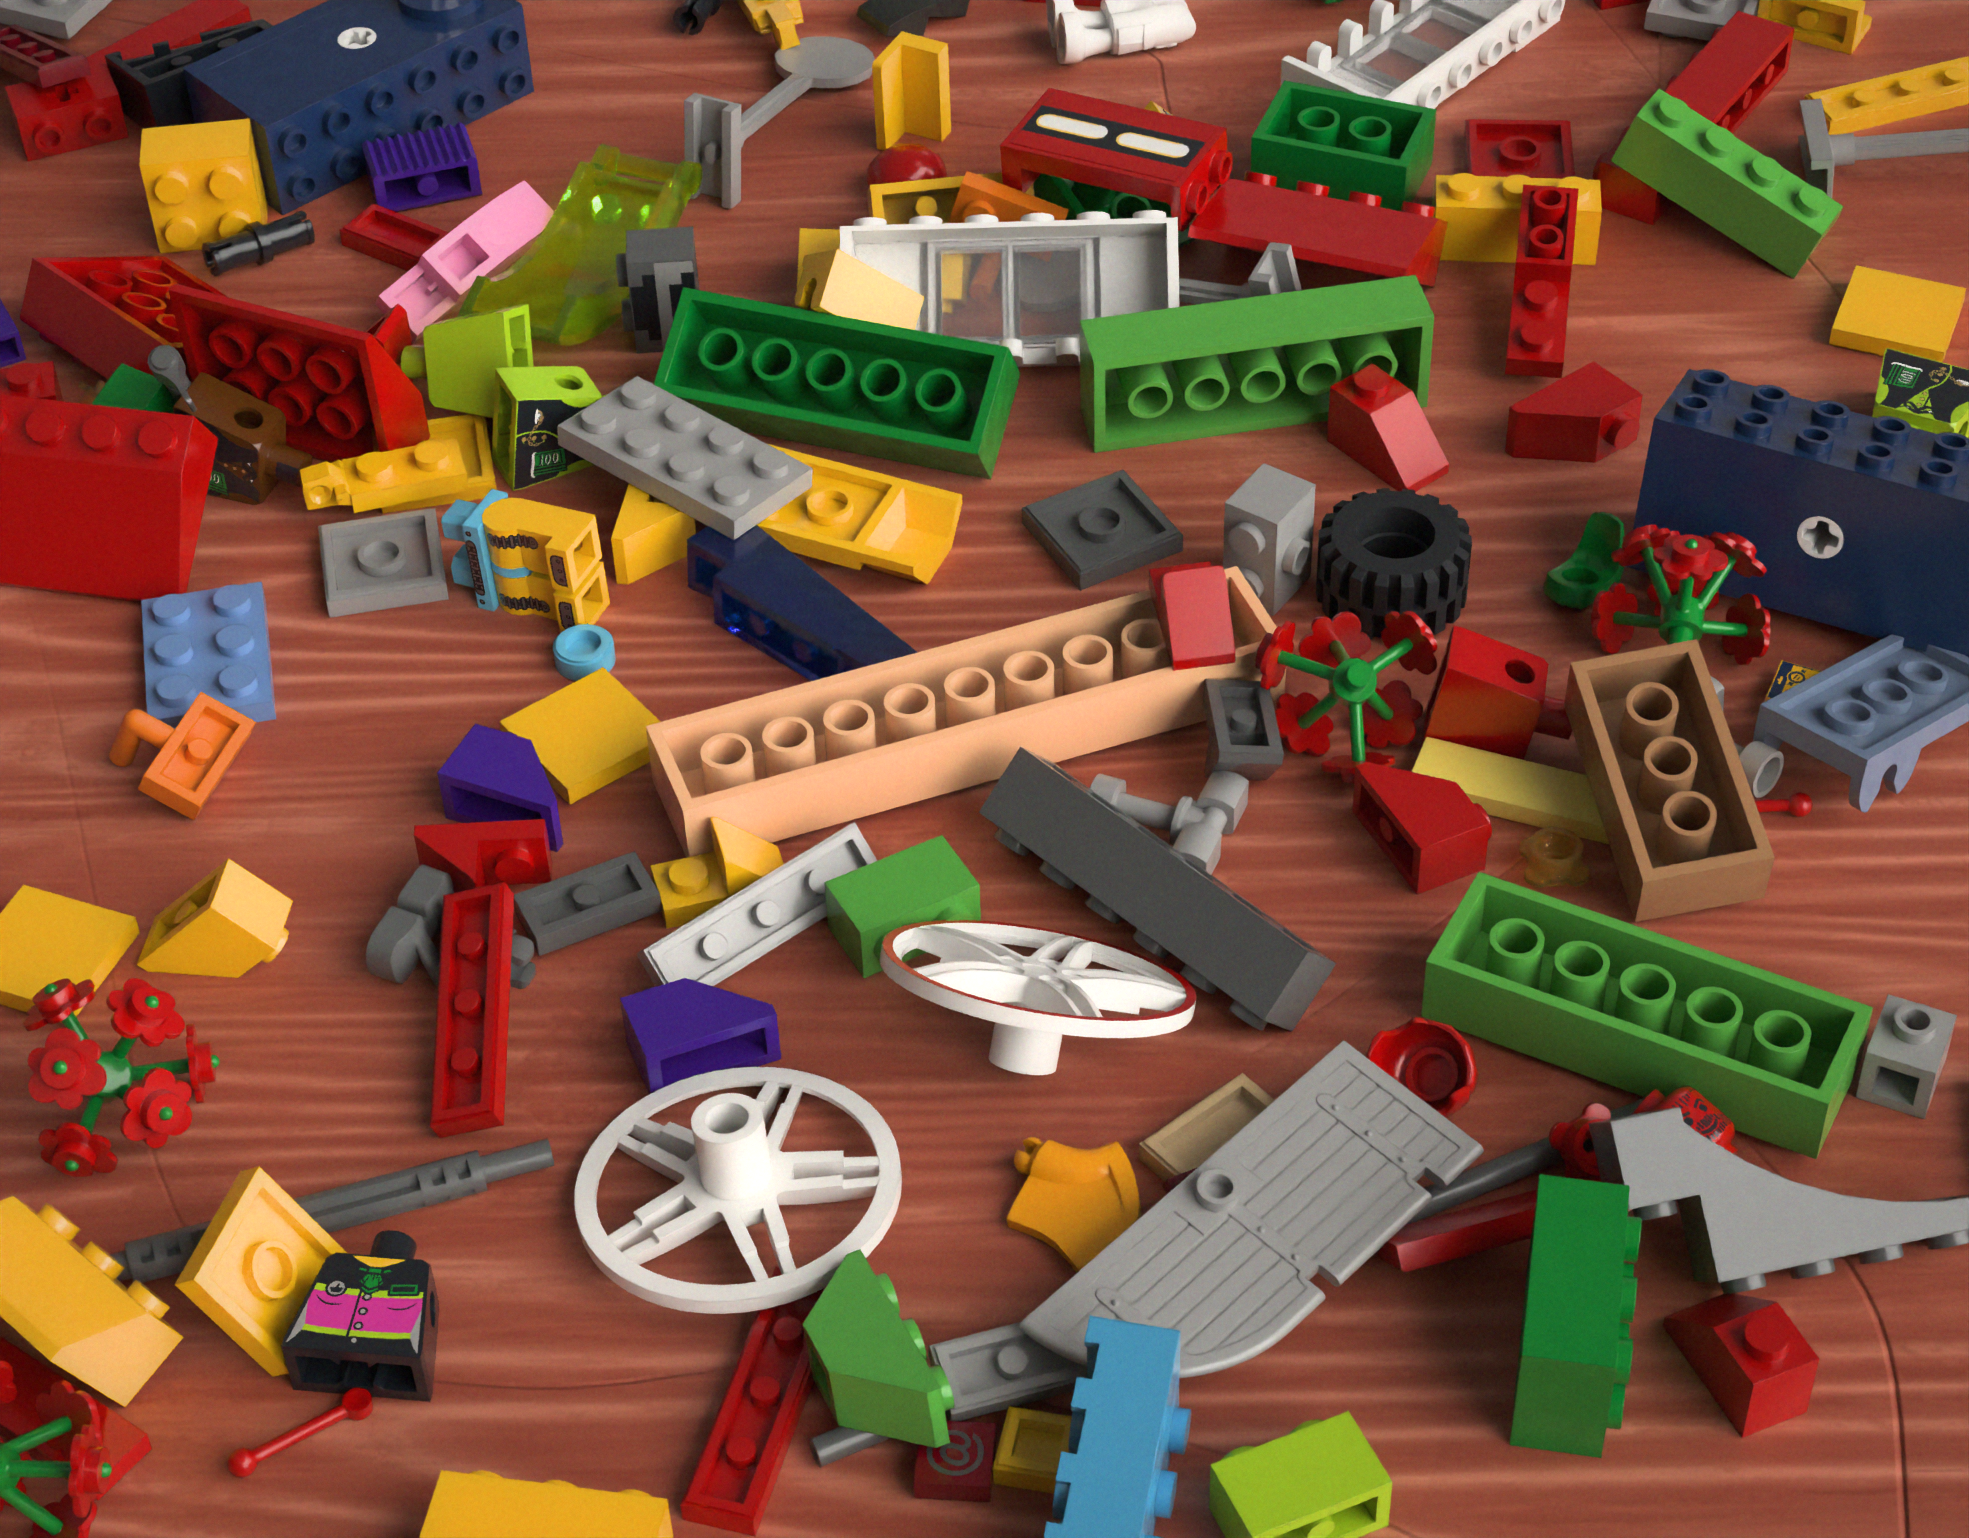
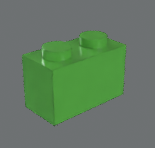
[824,835,981,978]

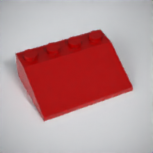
[1188,171,1448,287]
[19,256,228,403]
[168,284,430,462]
[0,394,219,602]

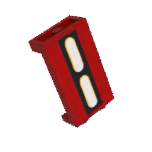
[1000,88,1233,232]

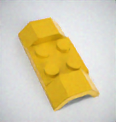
[743,444,962,585]

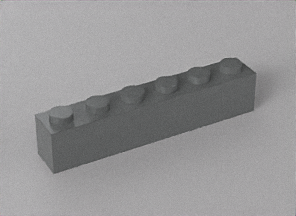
[979,747,1337,1031]

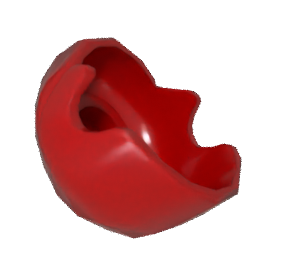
[866,143,948,188]
[1365,1017,1479,1118]

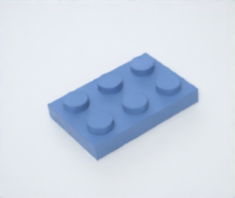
[141,581,277,728]

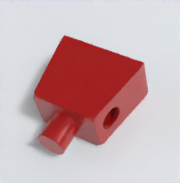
[1419,625,1572,760]

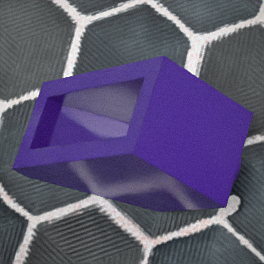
[437,723,563,852]
[620,978,781,1094]

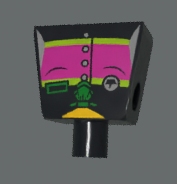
[281,1230,439,1402]

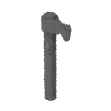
[148,345,197,412]

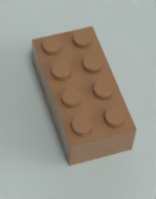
[1564,639,1775,922]

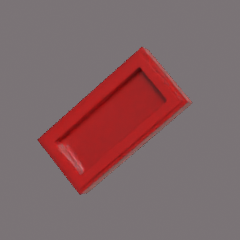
[339,203,449,271]

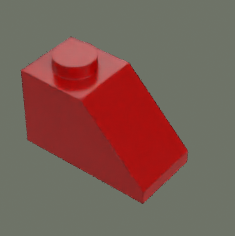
[1505,361,1643,463]
[1327,363,1449,492]
[1352,762,1492,895]
[1663,1293,1819,1438]

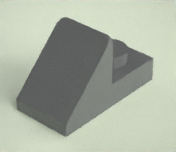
[1203,679,1284,780]

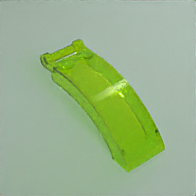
[457,144,703,346]

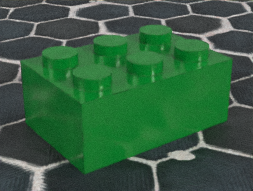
[1250,80,1437,211]
[1510,1174,1642,1458]

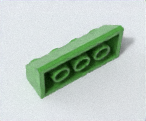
[1611,88,1843,279]

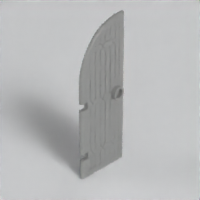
[1019,1040,1484,1378]

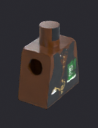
[173,372,312,505]

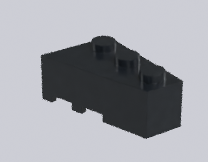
[104,19,273,128]

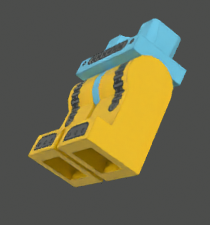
[441,489,610,633]

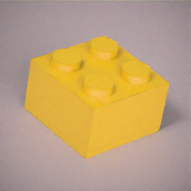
[139,118,268,254]

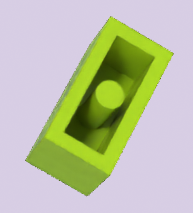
[1209,1411,1393,1538]

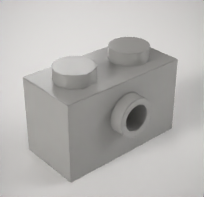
[1223,463,1316,616]

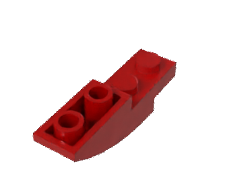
[1505,184,1579,379]

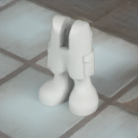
[1046,0,1196,64]

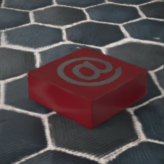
[913,1420,997,1502]

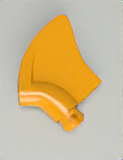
[1006,1137,1141,1273]

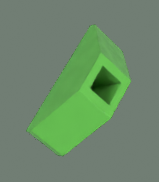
[803,1249,954,1448]

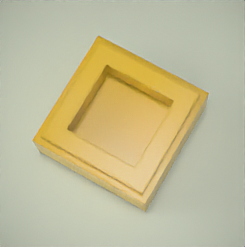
[993,1406,1072,1494]

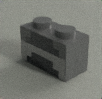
[616,227,700,353]

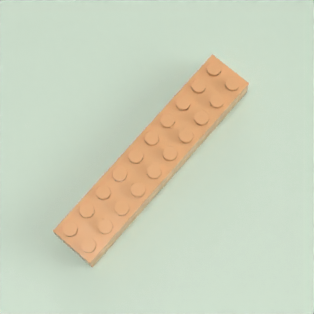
[646,566,1286,857]

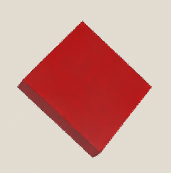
[1464,119,1575,179]

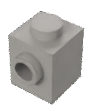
[1856,994,1957,1119]

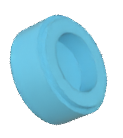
[553,624,616,681]

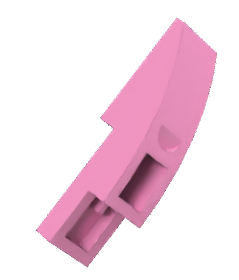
[375,180,562,344]

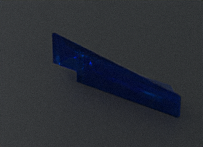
[687,525,917,681]

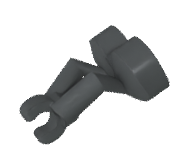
[366,864,536,989]

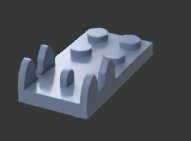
[1753,634,1969,813]

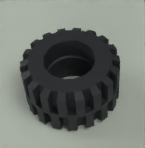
[1316,488,1472,640]

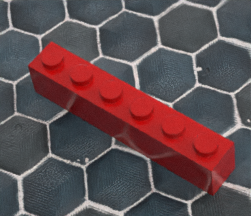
[1592,11,1794,225]

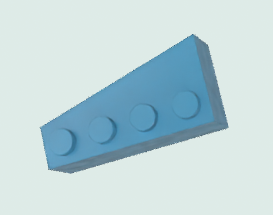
[1043,1316,1191,1538]

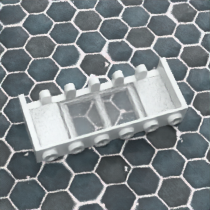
[1281,0,1565,109]
[840,210,1180,367]

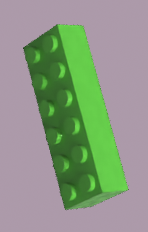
[1080,275,1434,453]
[1421,872,1873,1159]

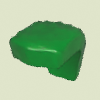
[1543,512,1625,610]

